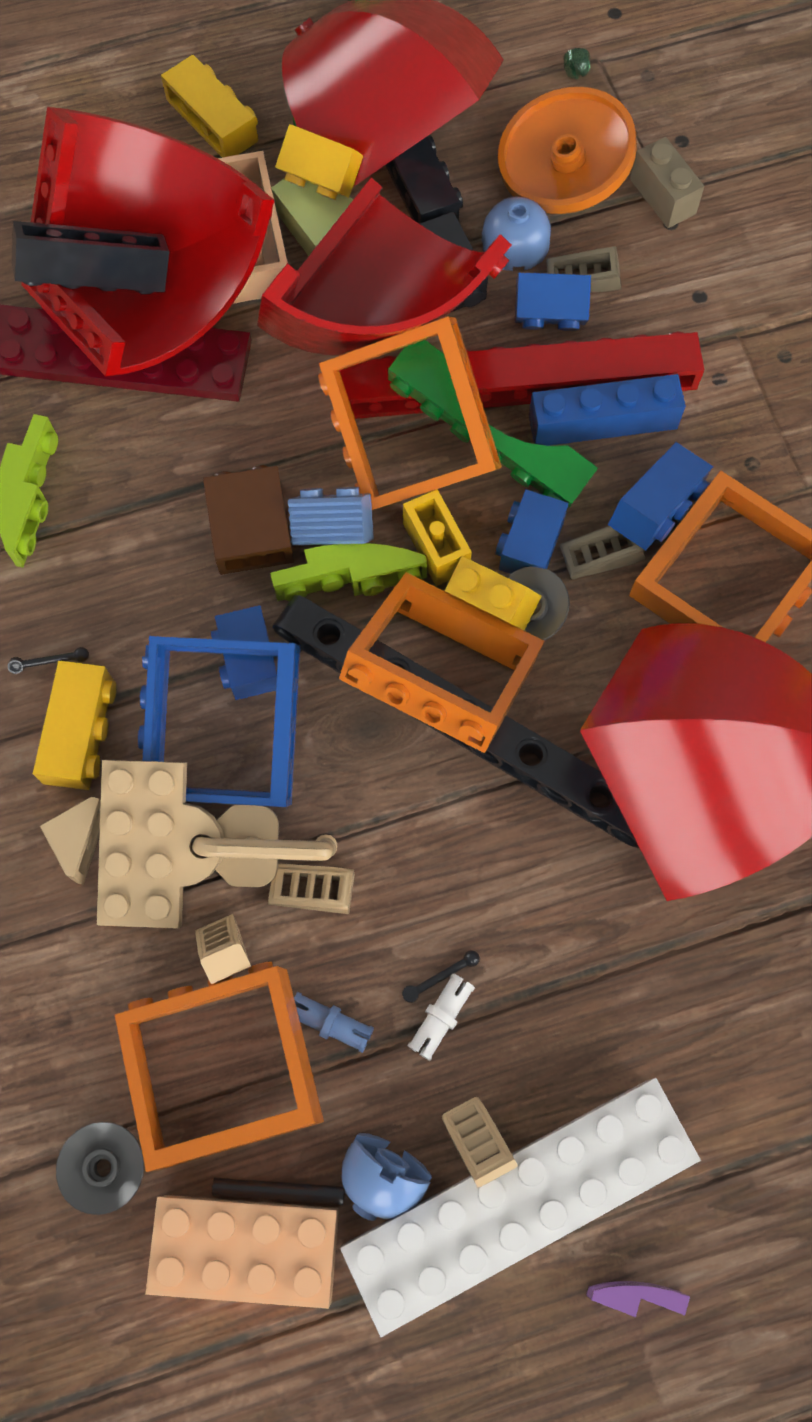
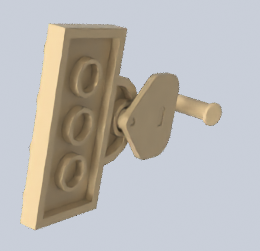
[97,760,338,928]

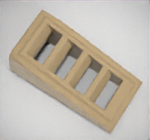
[268,864,355,914]
[195,914,251,984]
[442,1097,518,1188]

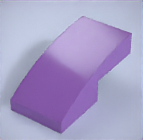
[586,1281,690,1317]

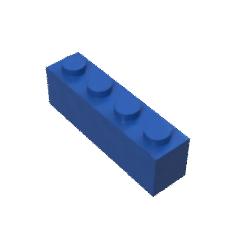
[529,374,686,446]

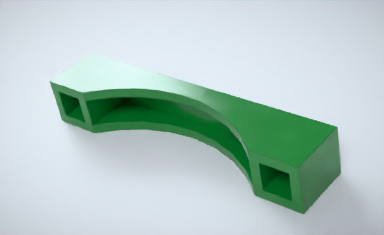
[388,340,598,510]

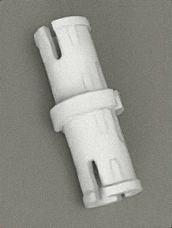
[407,973,475,1061]

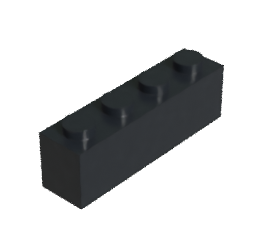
[386,135,463,224]
[11,221,170,294]

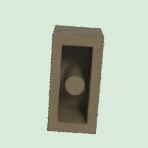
[630,137,705,228]

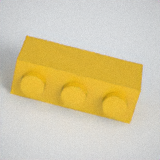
[161,55,258,158]
[32,660,116,790]

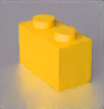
[275,124,363,200]
[403,489,472,586]
[445,556,542,631]

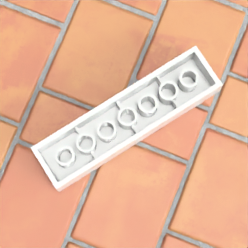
[340,1078,701,1337]

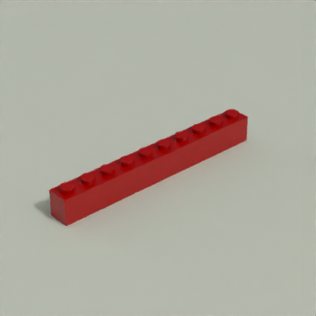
[339,331,705,419]

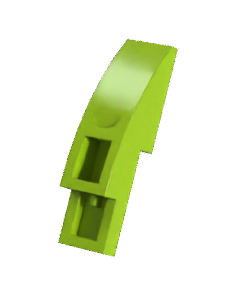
[0,414,58,568]
[270,543,427,601]

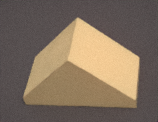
[40,797,101,885]

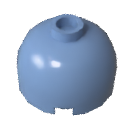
[482,196,551,271]
[341,1133,432,1221]

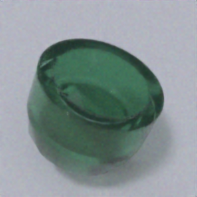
[563,48,591,80]

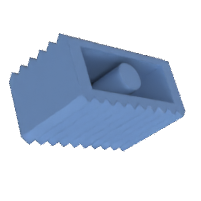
[288,487,374,545]

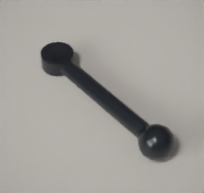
[8,647,89,674]
[402,950,480,1003]

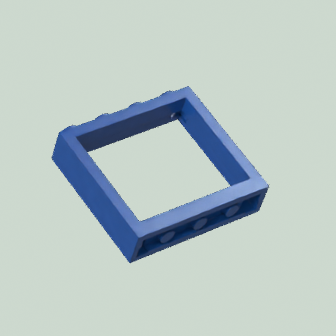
[138,636,300,807]

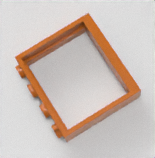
[318,316,502,510]
[629,471,812,642]
[339,572,545,753]
[114,962,324,1172]

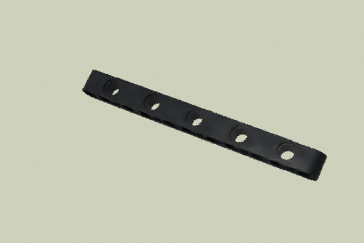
[272,595,639,848]

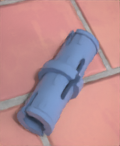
[294,992,374,1053]

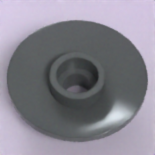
[507,567,570,641]
[56,1122,145,1215]

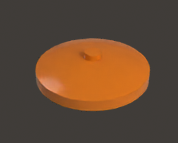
[498,87,637,214]

